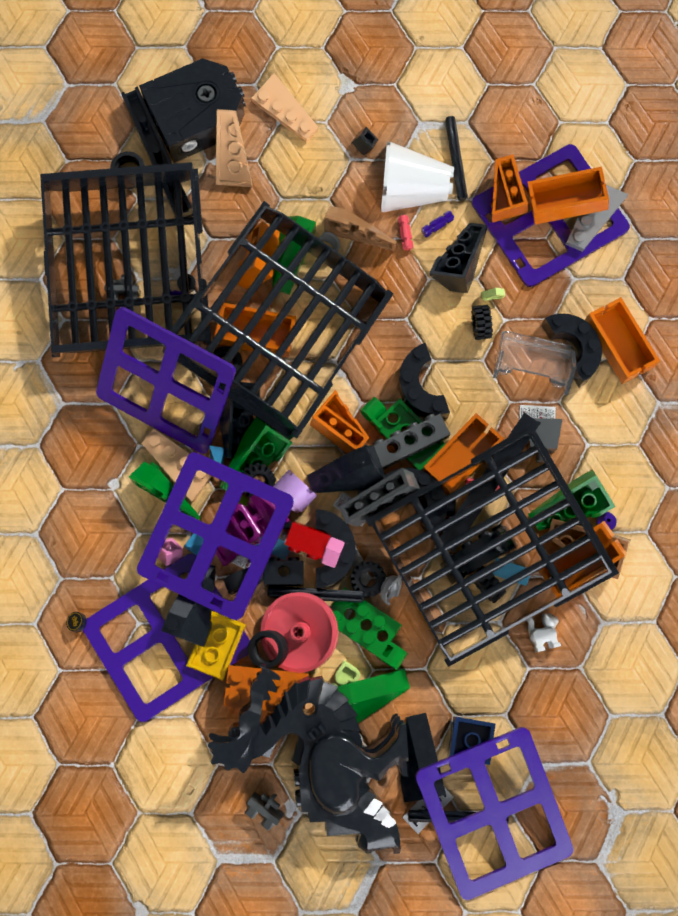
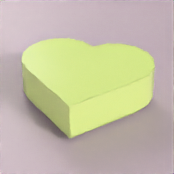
[481,288,505,301]
[335,660,360,685]

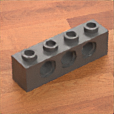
[372,414,450,470]
[339,468,420,527]

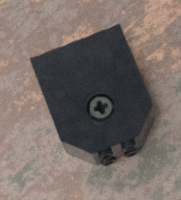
[139,58,246,163]

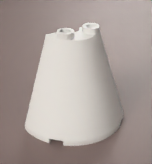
[381,142,454,212]

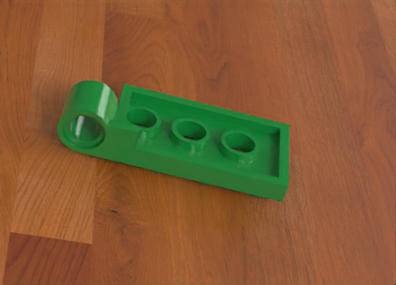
[360,397,445,470]
[331,587,408,670]

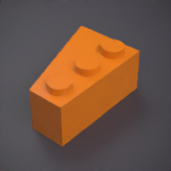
[492,154,528,223]
[238,221,280,290]
[310,390,369,453]

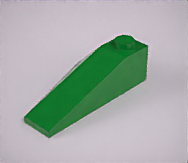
[272,216,316,295]
[220,417,293,491]
[129,462,202,521]
[528,469,616,531]
[338,669,410,723]

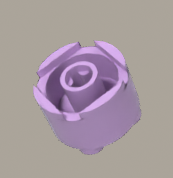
[273,470,317,513]

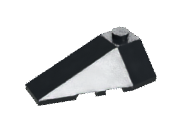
[307,445,386,493]
[400,713,446,802]

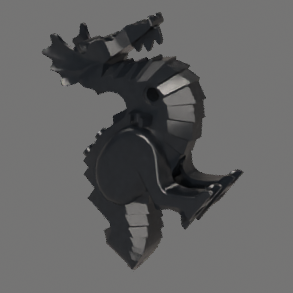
[208,663,408,854]

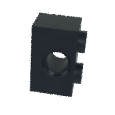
[264,557,304,587]

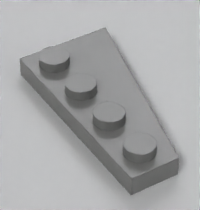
[566,185,629,252]

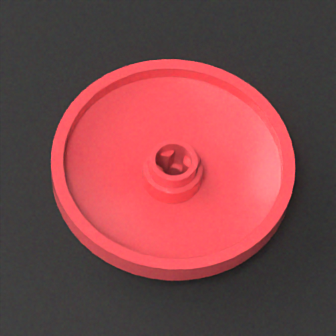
[261,592,338,673]

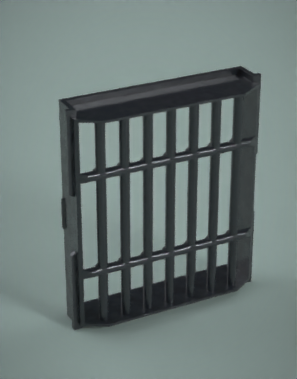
[40,162,211,358]
[160,201,394,440]
[366,424,619,667]

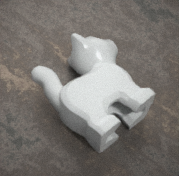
[526,613,561,652]

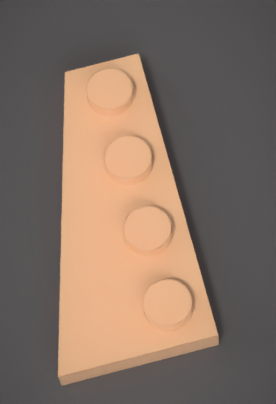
[251,73,318,143]
[216,109,253,187]
[142,428,212,503]

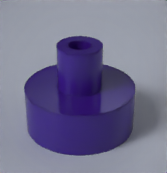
[596,512,617,530]

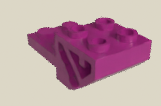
[216,495,290,566]

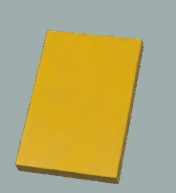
[186,611,246,681]

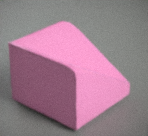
[158,537,183,566]
[321,537,345,568]

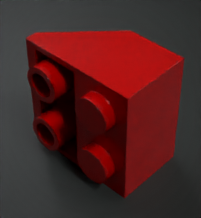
[284,522,331,560]

